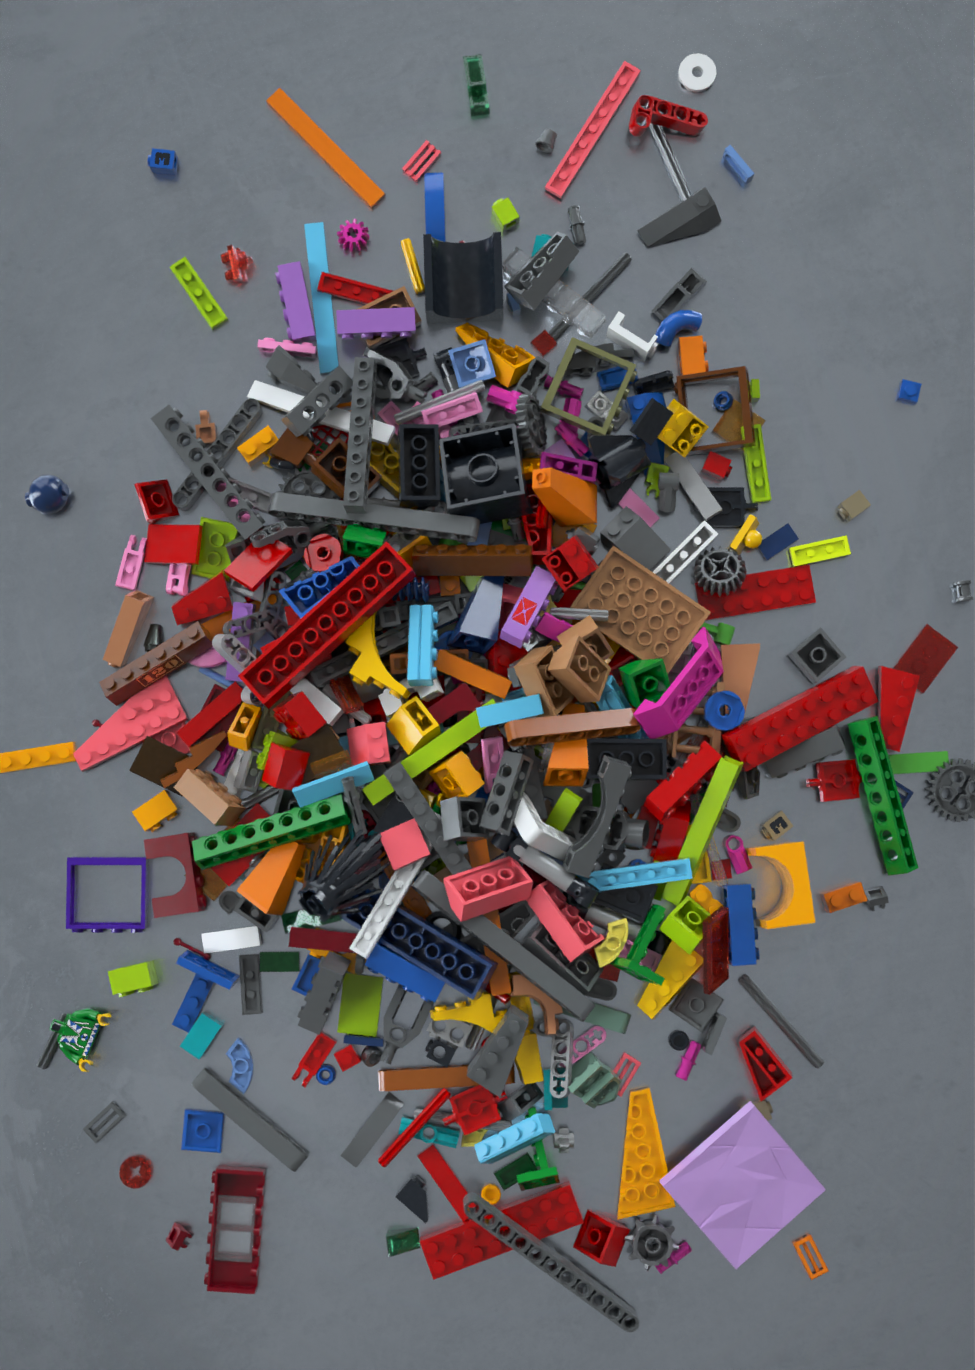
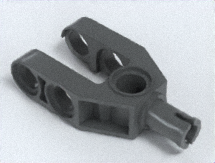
[352,347,427,404]
[250,520,329,571]
[379,984,434,1064]

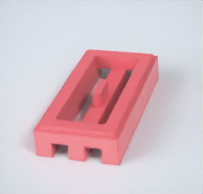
[402,140,441,182]
[613,1052,641,1097]

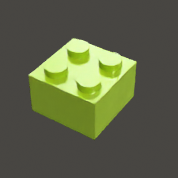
[659,896,719,955]
[108,960,158,997]

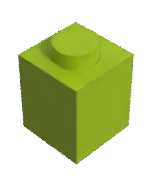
[492,197,520,232]

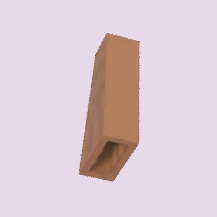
[103,590,154,668]
[719,643,760,716]

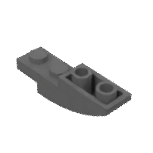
[557,343,634,377]

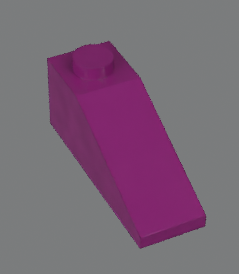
[540,452,598,483]

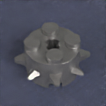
[625,1215,679,1271]

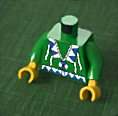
[50,1008,112,1072]

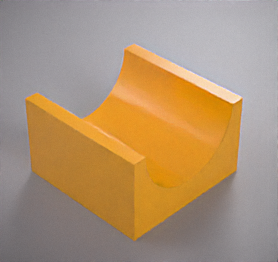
[745,842,815,929]

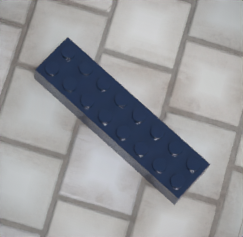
[341,884,499,1000]

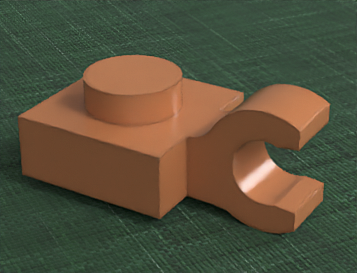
[195,410,217,444]

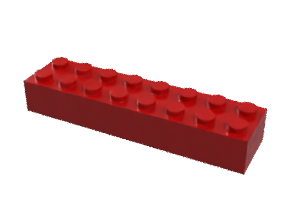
[721,666,879,772]
[419,1181,584,1280]

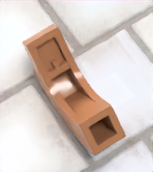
[510,975,563,1036]

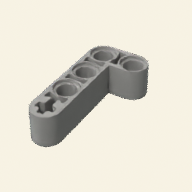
[212,634,262,705]
[533,1018,574,1098]

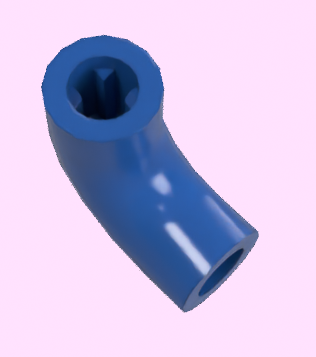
[655,310,702,346]

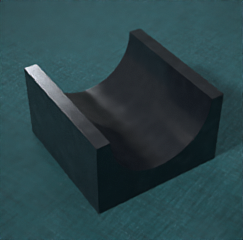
[423,232,503,323]
[439,423,534,524]

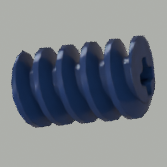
[392,577,430,602]

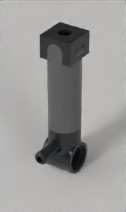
[433,347,480,434]

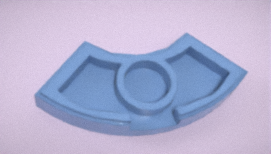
[226,1038,253,1094]

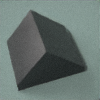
[630,398,673,445]

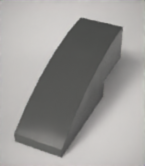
[652,268,707,321]

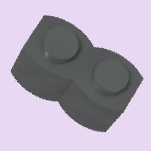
[517,356,550,396]

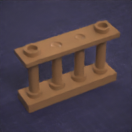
[667,682,725,758]

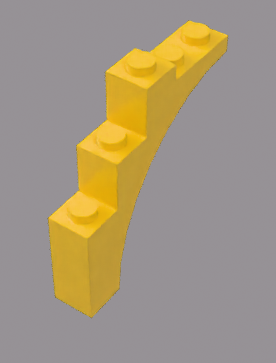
[345,612,410,699]
[430,991,544,1085]

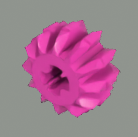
[337,218,370,252]

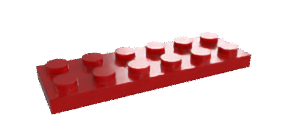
[694,565,816,621]

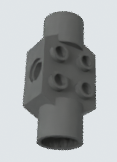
[563,806,650,851]

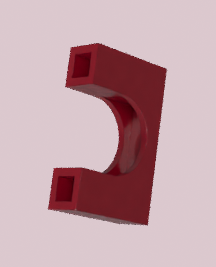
[427,683,510,771]
[144,832,207,918]

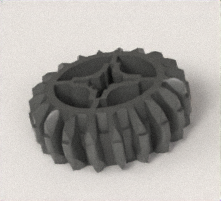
[693,546,747,597]

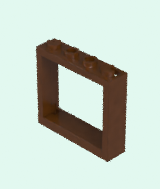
[674,366,756,455]

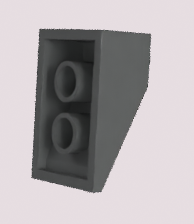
[600,506,671,571]

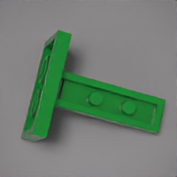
[609,904,666,986]
[516,1108,560,1191]

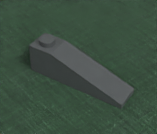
[637,187,722,247]
[266,345,340,404]

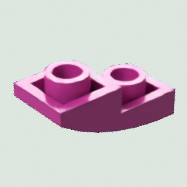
[535,612,573,643]

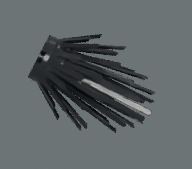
[297,830,390,922]

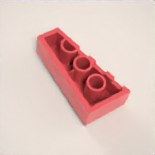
[525,880,605,962]

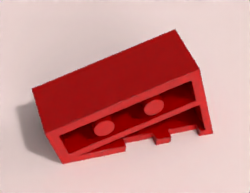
[171,569,233,625]
[649,801,691,863]
[739,1026,793,1102]

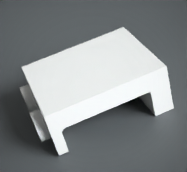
[606,311,658,362]

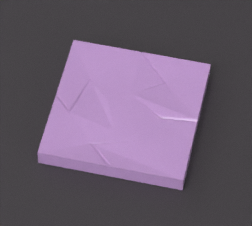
[659,1101,826,1269]

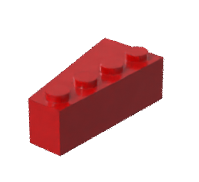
[878,666,920,752]
[644,741,722,822]

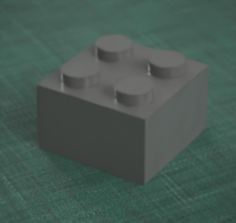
[788,627,846,684]
[440,796,489,842]

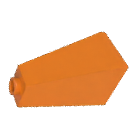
[532,468,597,527]
[543,703,589,787]
[237,839,306,915]

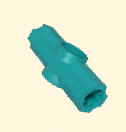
[398,1117,460,1148]

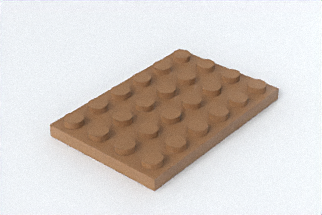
[570,546,711,674]

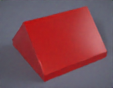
[134,479,179,524]
[262,742,310,791]

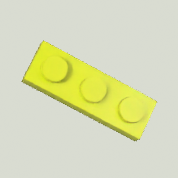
[789,535,851,567]

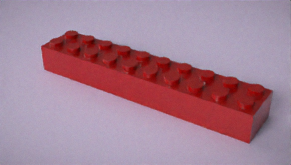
[238,541,416,709]

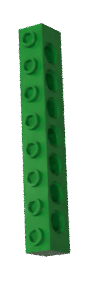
[848,716,918,876]
[192,794,351,870]

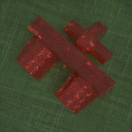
[220,245,253,283]

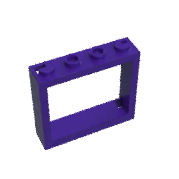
[66,857,149,933]

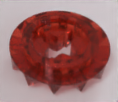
[119,1156,152,1189]

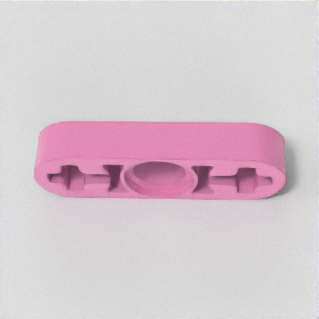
[559,1025,606,1067]

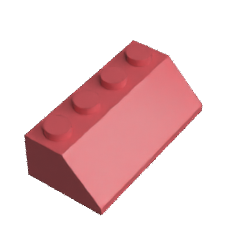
[443,856,533,922]

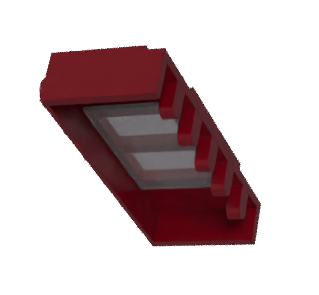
[204,1165,266,1294]

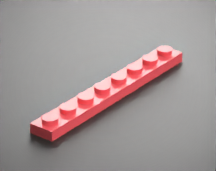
[545,61,641,199]

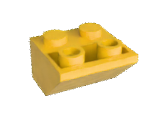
[657,399,709,458]
[386,696,441,756]

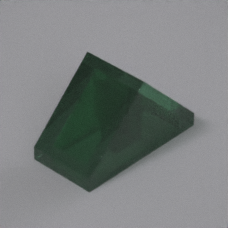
[386,1227,420,1257]

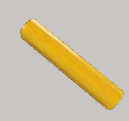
[401,238,425,294]

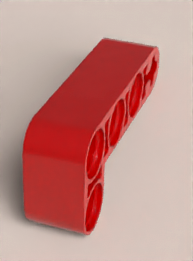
[629,95,708,137]

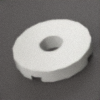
[678,53,716,93]

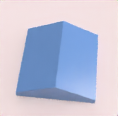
[448,339,496,388]

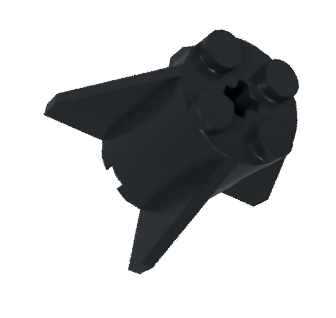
[586,435,651,508]

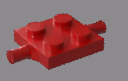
[806,759,863,802]
[442,1084,508,1136]

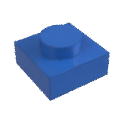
[897,379,922,404]

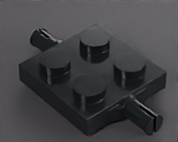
[375,338,427,387]
[691,487,758,527]

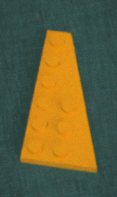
[617,1088,676,1220]

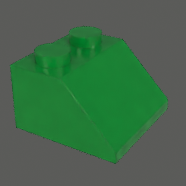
[343,524,387,558]
[619,658,670,709]

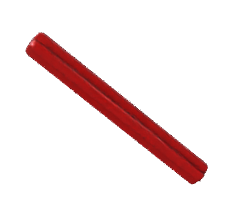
[378,1088,451,1168]

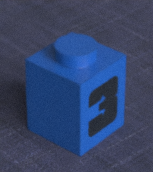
[147,148,178,176]

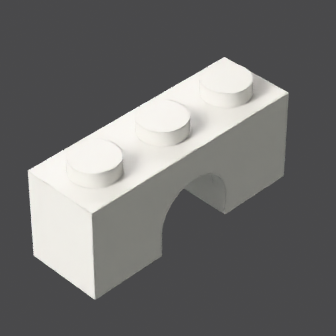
[378,677,444,718]

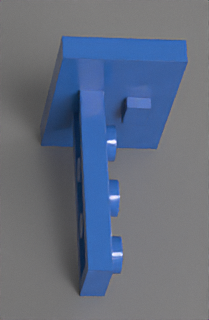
[172,950,240,1033]

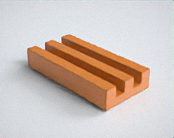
[792,1234,829,1280]

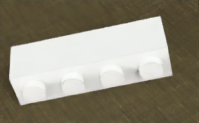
[653,520,718,584]

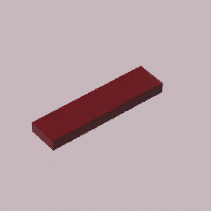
[288,927,358,954]

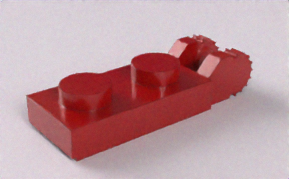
[291,1031,337,1087]

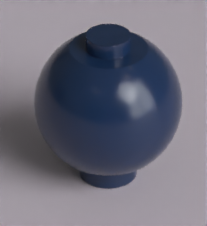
[25,475,69,514]

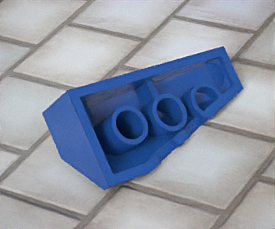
[625,393,667,476]

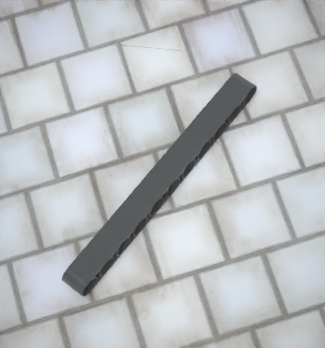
[268,492,480,542]
[411,870,595,1022]
[463,1193,639,1332]

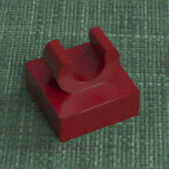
[166,1223,192,1251]

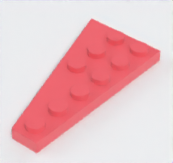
[73,675,188,772]

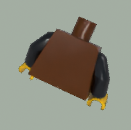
[262,427,318,470]

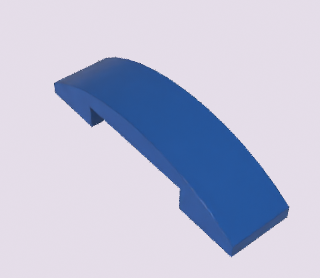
[424,172,446,242]

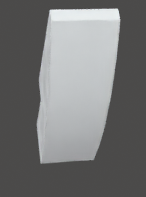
[289,677,345,726]
[202,926,262,953]

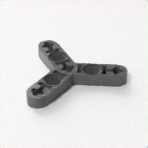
[223,571,291,640]

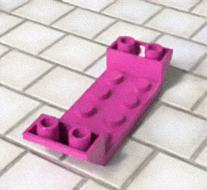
[633,627,724,739]

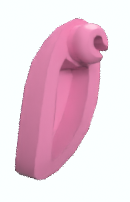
[188,647,227,668]

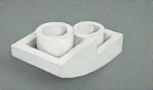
[585,391,629,430]

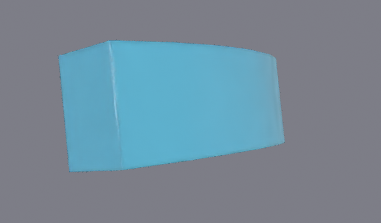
[476,694,544,728]

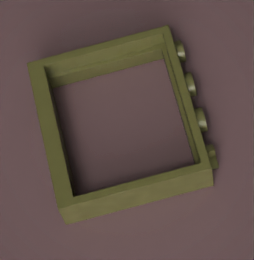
[540,337,638,435]

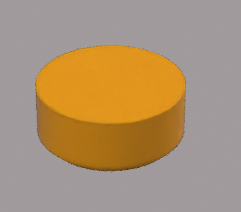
[481,1183,501,1205]

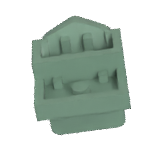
[568,1052,623,1108]

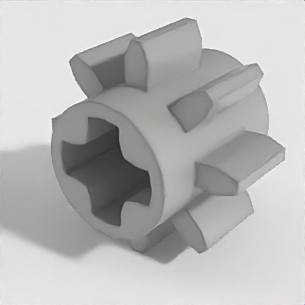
[554,1128,574,1153]

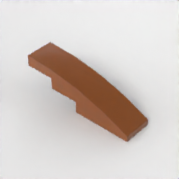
[160,730,226,788]

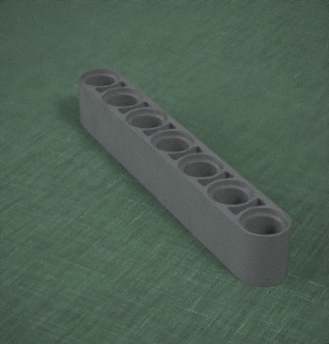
[172,398,262,511]
[191,1068,308,1172]

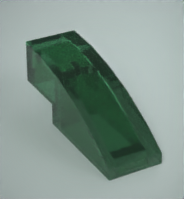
[463,54,490,116]

